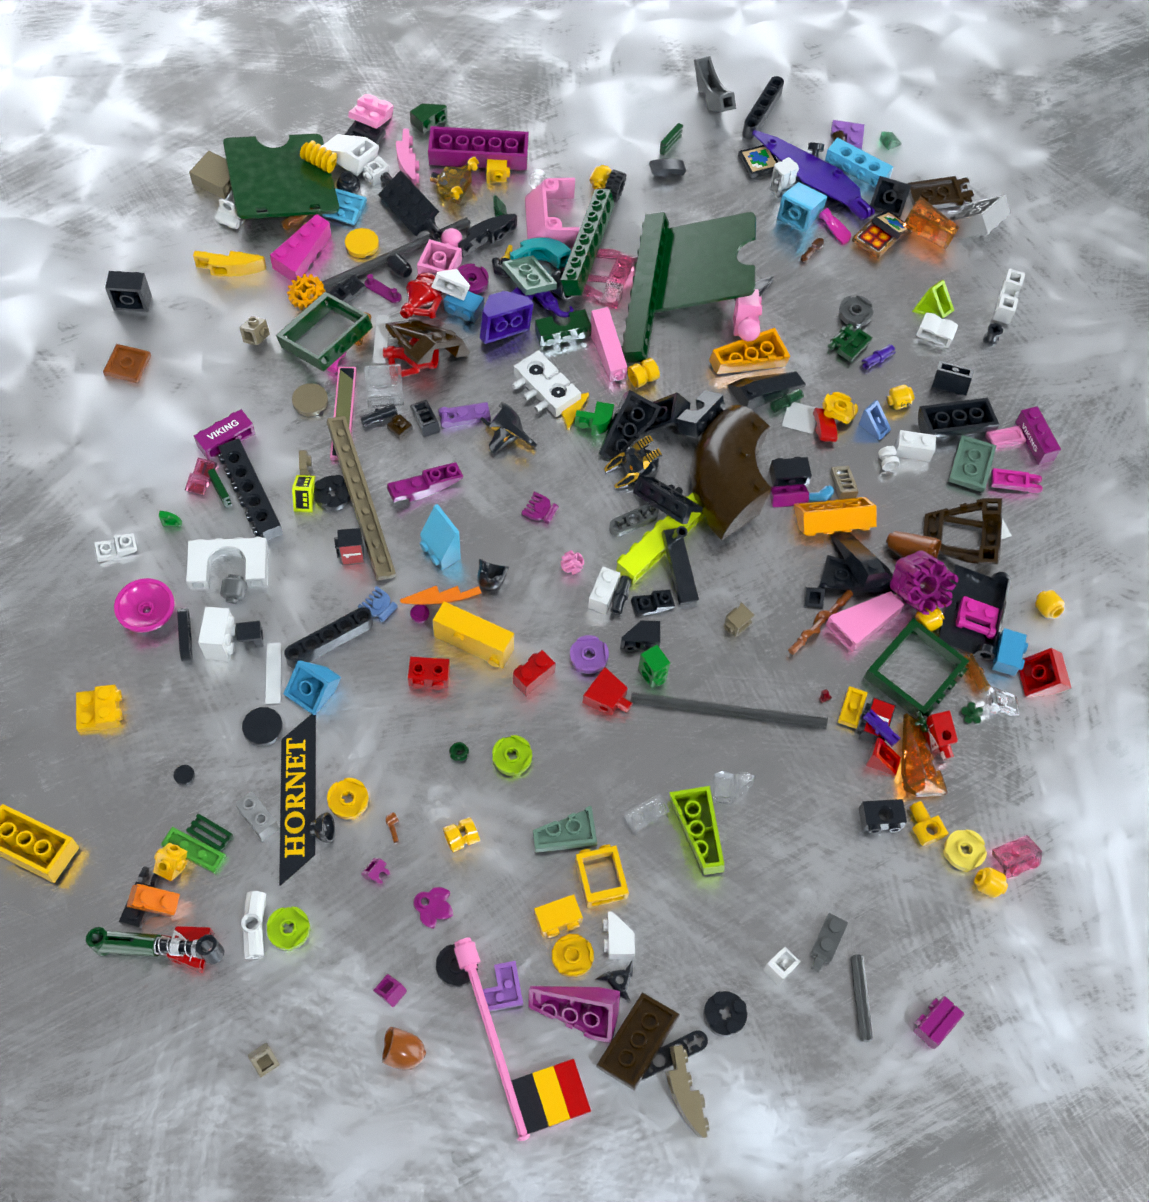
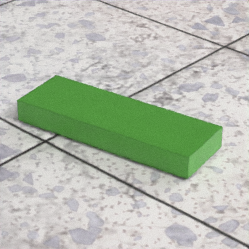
[161,827,227,875]

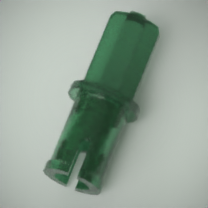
[770,389,804,413]

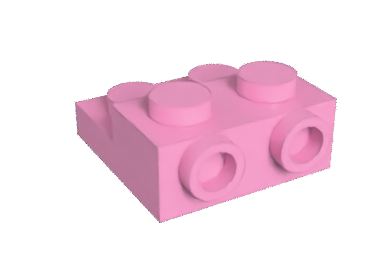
[348,94,394,129]

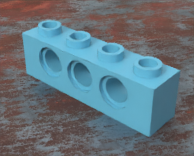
[825,138,893,187]

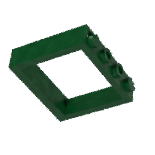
[276,292,373,372]
[863,618,969,718]

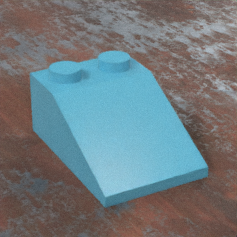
[420,504,461,570]

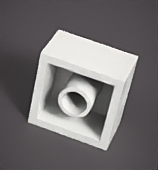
[198,607,237,661]

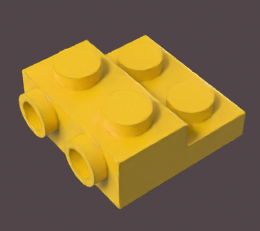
[76,684,122,732]

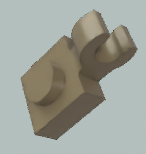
[299,450,312,476]

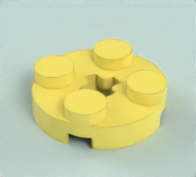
[943,829,987,872]

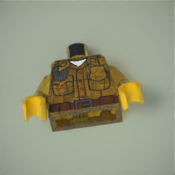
[430,157,479,205]

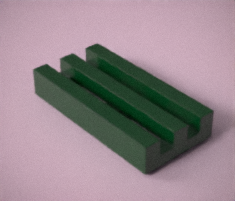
[659,123,683,156]
[208,468,232,508]
[186,813,233,852]

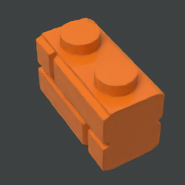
[127,884,180,917]

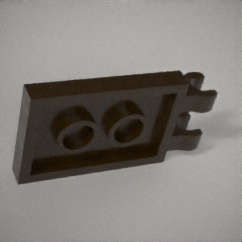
[908,176,974,212]

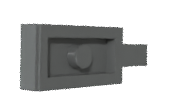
[811,913,848,973]

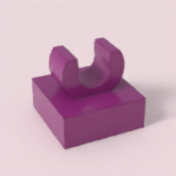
[361,858,390,884]

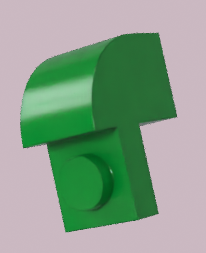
[575,401,614,435]

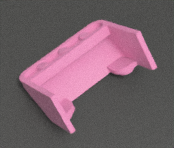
[525,178,579,248]

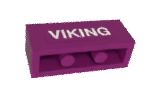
[1015,406,1061,465]
[194,409,256,461]

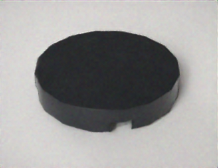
[242,707,283,746]
[436,944,478,987]

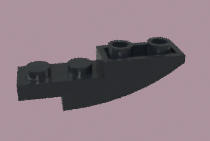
[458,214,517,258]

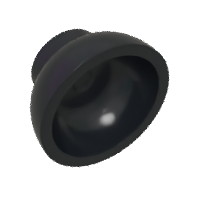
[336,171,360,194]
[310,812,335,843]

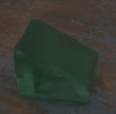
[879,131,902,150]
[493,195,507,217]

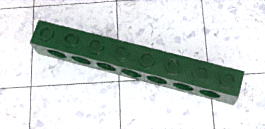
[561,189,615,296]

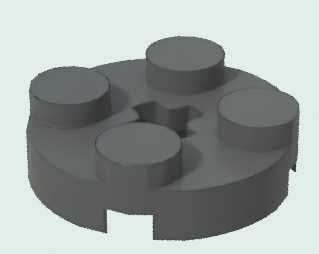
[838,295,874,329]

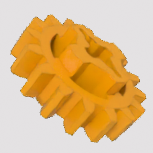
[287,274,326,311]

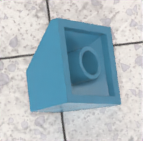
[283,661,341,715]

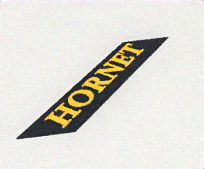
[279,714,316,886]

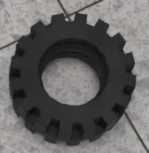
[605,169,627,202]

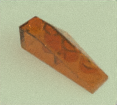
[901,713,948,797]

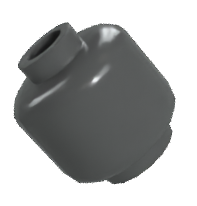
[220,574,247,604]

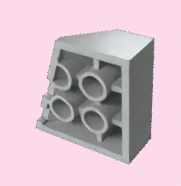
[939,195,1011,239]

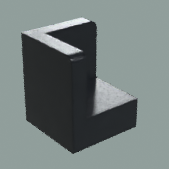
[236,621,264,647]

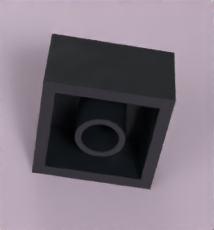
[105,271,152,312]

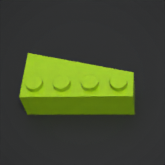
[669,786,725,875]

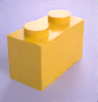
[534,894,583,938]

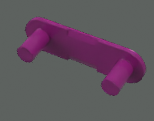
[364,274,402,303]

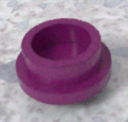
[410,605,430,623]

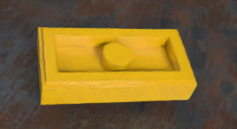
[837,686,868,729]

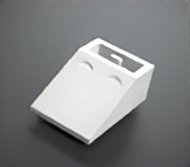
[321,134,379,176]

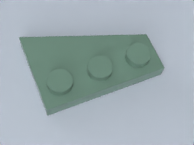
[533,806,597,853]

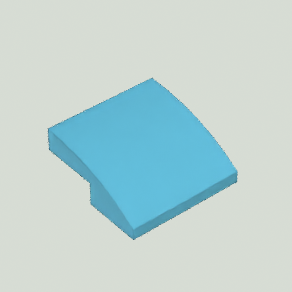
[322,188,367,225]

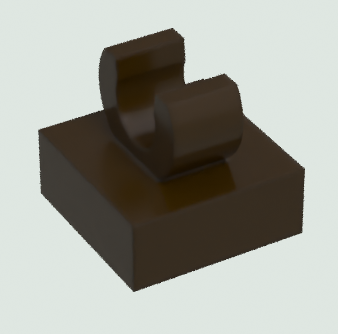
[387,414,413,439]

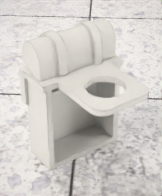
[215,190,246,229]

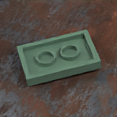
[502,255,557,296]
[948,435,997,492]

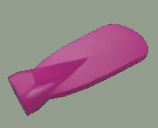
[819,208,851,244]

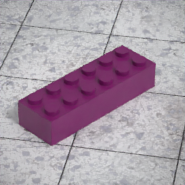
[428,126,529,170]

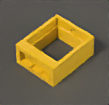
[575,844,629,908]

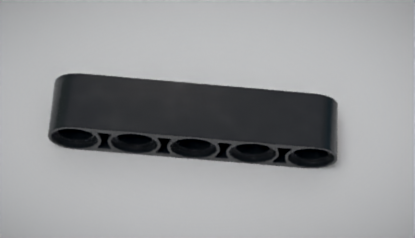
[742,76,784,139]
[284,607,373,668]

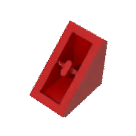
[866,738,901,776]

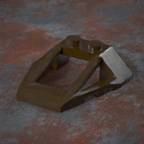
[385,319,470,364]
[923,498,1002,564]

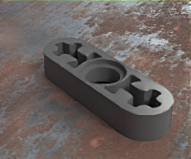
[609,504,659,537]

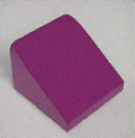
[373,974,407,1007]

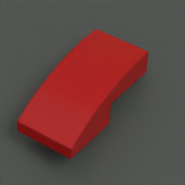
[813,408,838,442]

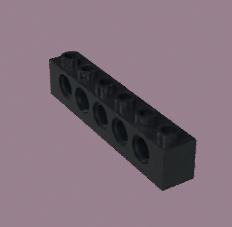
[217,438,283,541]

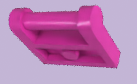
[956,596,999,639]

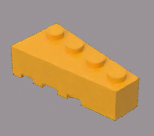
[709,328,790,375]

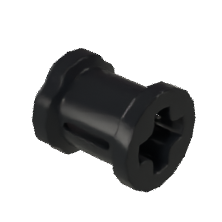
[983,323,1003,346]

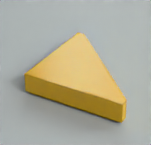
[561,392,589,430]

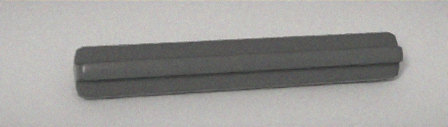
[851,954,873,1042]

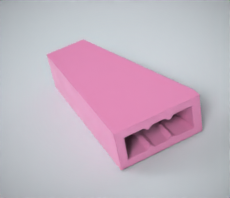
[590,307,627,382]
[826,591,905,652]

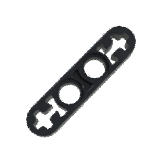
[640,1030,708,1082]

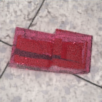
[185,457,217,496]

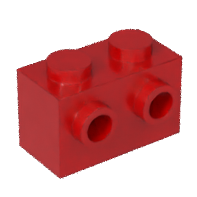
[513,650,556,696]
[408,657,450,690]

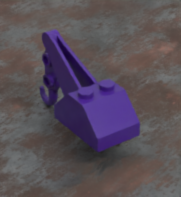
[479,287,574,344]

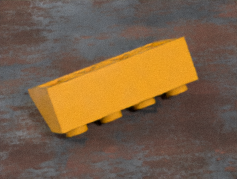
[794,497,877,536]

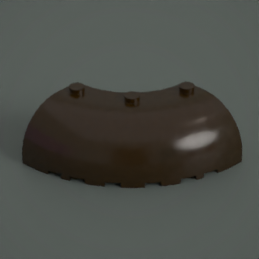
[690,405,772,541]

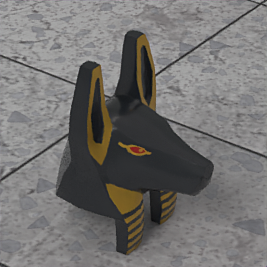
[480,401,537,454]
[604,435,662,490]

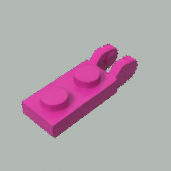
[991,468,1043,494]

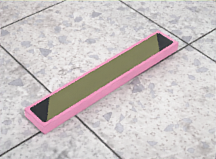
[330,366,357,461]

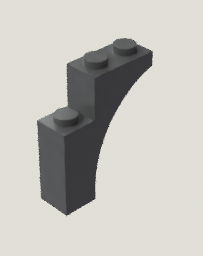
[694,56,736,112]

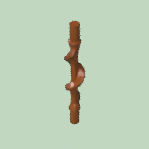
[788,590,853,655]

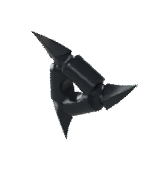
[595,961,633,1003]

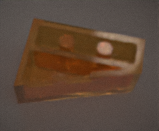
[902,196,960,250]

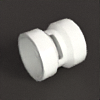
[878,446,900,471]

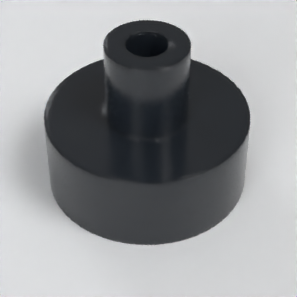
[807,142,824,157]

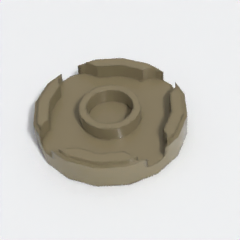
[292,383,328,417]

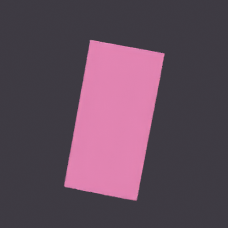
[985,425,1026,449]

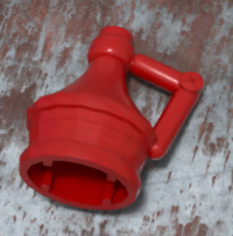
[400,272,444,319]
[383,338,439,381]

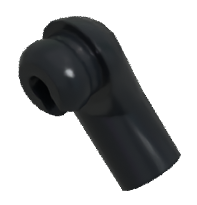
[492,257,510,278]

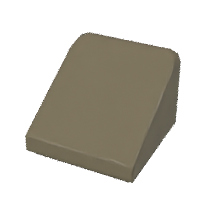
[248,1043,280,1078]

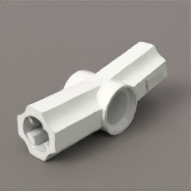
[241,891,266,960]

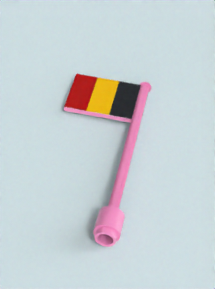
[454,937,591,1141]

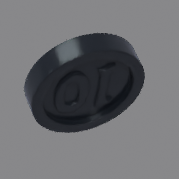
[173,765,195,785]

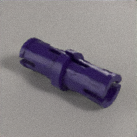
[861,344,896,369]
[863,709,901,747]

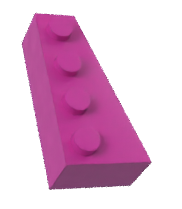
[270,214,331,281]

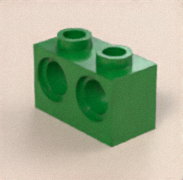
[638,645,670,688]

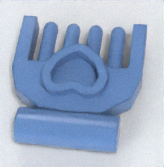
[358,586,398,622]

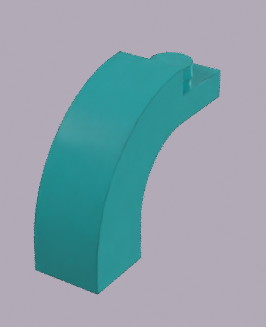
[510,238,571,270]

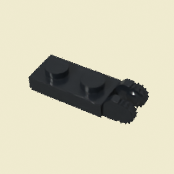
[119,866,161,929]

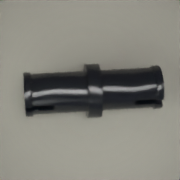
[360,404,398,427]
[610,576,632,615]

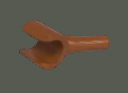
[386,812,399,843]

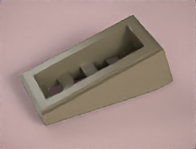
[831,465,858,499]

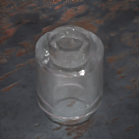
[528,169,547,189]

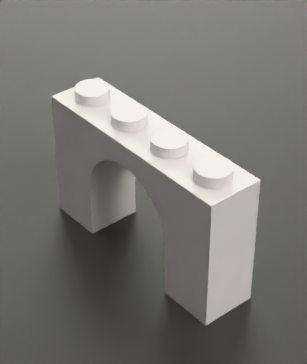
[186,536,269,590]

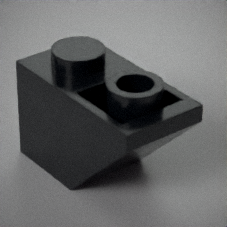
[620,620,660,651]

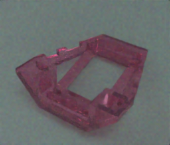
[561,249,638,309]

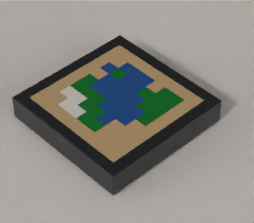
[738,145,778,178]
[871,211,914,240]

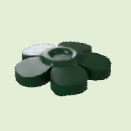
[961,702,983,724]
[914,711,928,733]

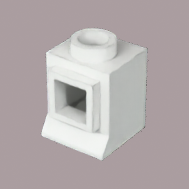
[363,155,389,186]

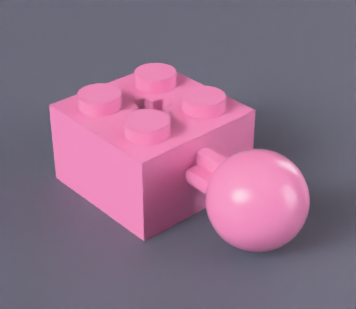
[417,228,463,276]
[733,289,762,341]

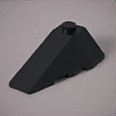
[728,371,806,410]

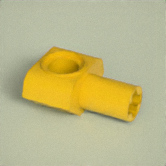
[909,801,949,846]

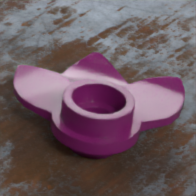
[413,887,453,929]

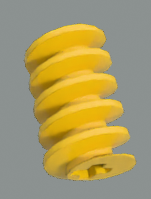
[300,141,338,173]

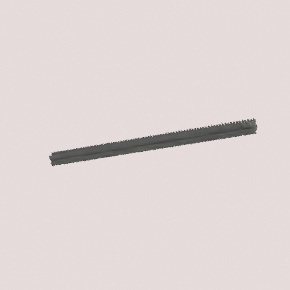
[322,217,471,291]
[630,692,828,729]

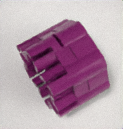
[890,551,958,615]

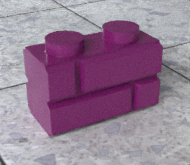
[914,996,965,1049]

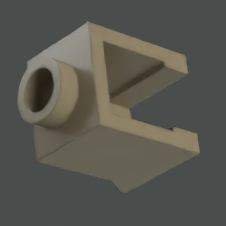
[723,602,755,637]

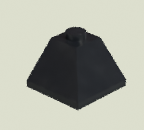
[870,176,911,218]
[646,392,691,434]

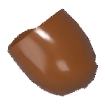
[382,1027,426,1070]

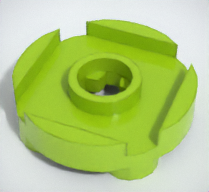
[492,735,532,777]
[267,906,311,951]

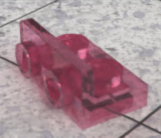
[992,835,1042,879]

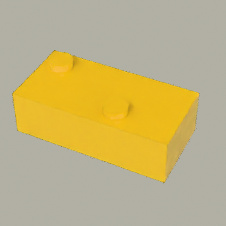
[433,601,514,669]
[0,804,79,883]

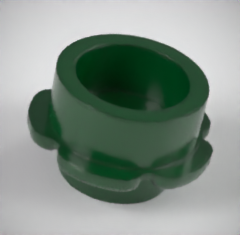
[449,742,469,761]

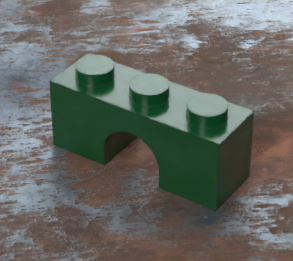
[535,309,591,347]

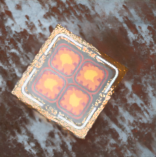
[852,219,897,259]

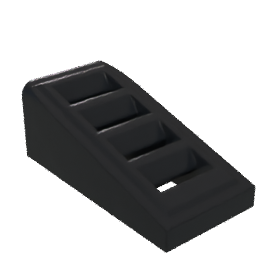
[410,400,440,437]

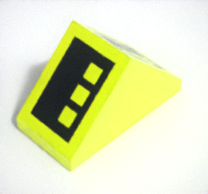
[292,475,315,513]

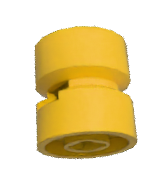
[627,358,660,388]
[443,817,480,853]

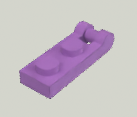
[438,402,491,428]

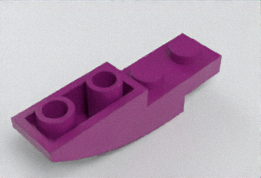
[387,462,464,502]

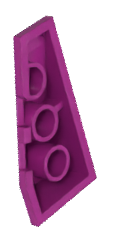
[529,986,620,1043]

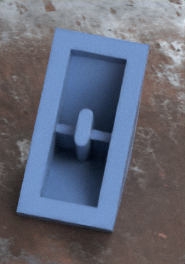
[858,400,891,440]

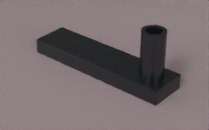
[661,526,699,605]

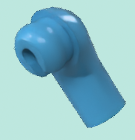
[809,485,834,502]

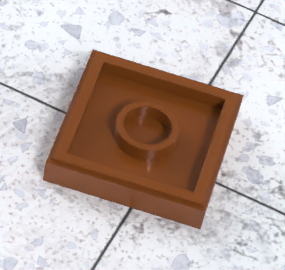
[103,344,151,383]

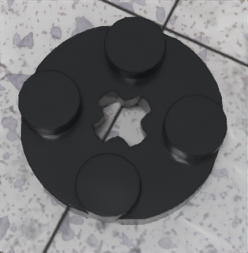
[314,475,350,511]
[703,991,747,1037]

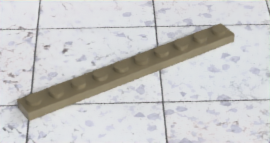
[326,416,396,581]

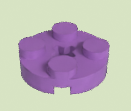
[570,635,609,674]

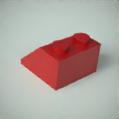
[1019,648,1072,697]

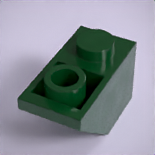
[410,103,447,134]

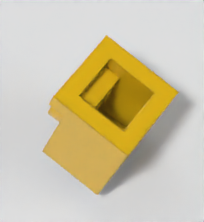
[486,159,510,184]

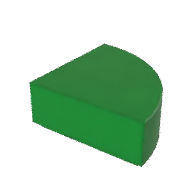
[159,511,182,527]

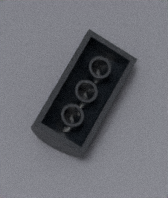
[918,398,1000,438]

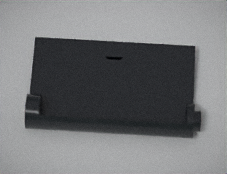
[938,564,1011,660]

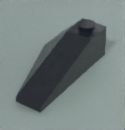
[598,390,661,460]
[831,532,893,590]

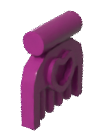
[521,491,559,524]

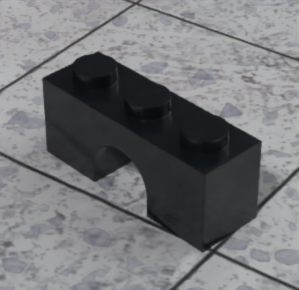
[677,390,725,438]

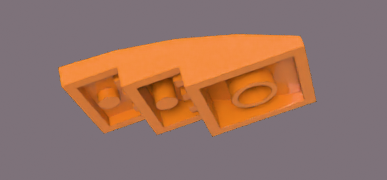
[400,585,481,605]

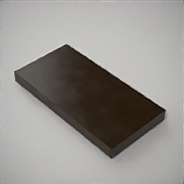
[596,992,680,1091]

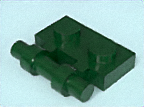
[828,324,873,362]

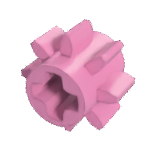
[561,550,584,575]

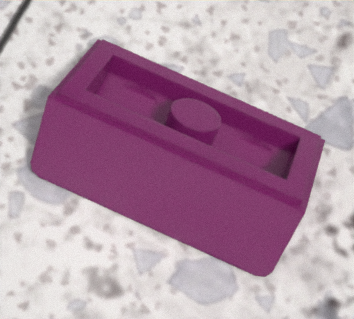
[770,484,809,507]

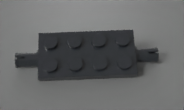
[378,170,443,239]

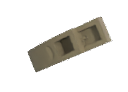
[665,1045,710,1138]

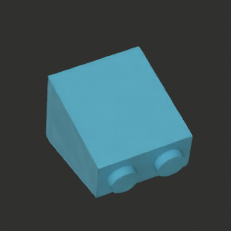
[777,182,827,233]

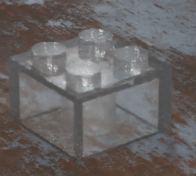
[364,364,404,408]

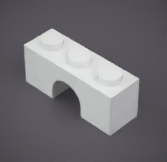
[992,269,1025,324]

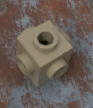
[239,316,270,345]

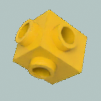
[153,843,188,881]

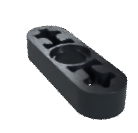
[177,608,193,662]

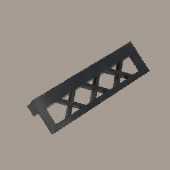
[633,476,703,524]

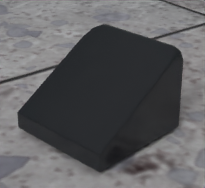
[804,587,825,608]

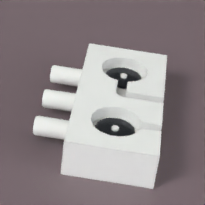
[512,350,581,417]

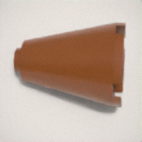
[886,531,941,559]

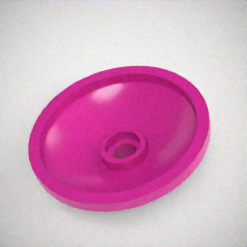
[114,578,175,633]

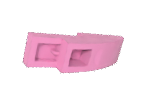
[396,129,419,186]

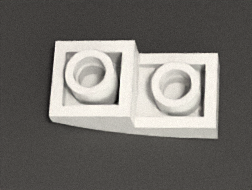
[94,533,137,562]

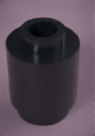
[387,254,412,279]

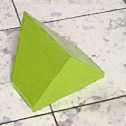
[912,280,955,319]

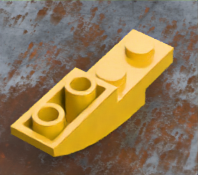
[193,251,266,277]

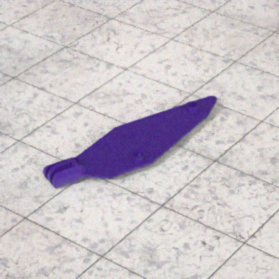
[752,130,875,221]

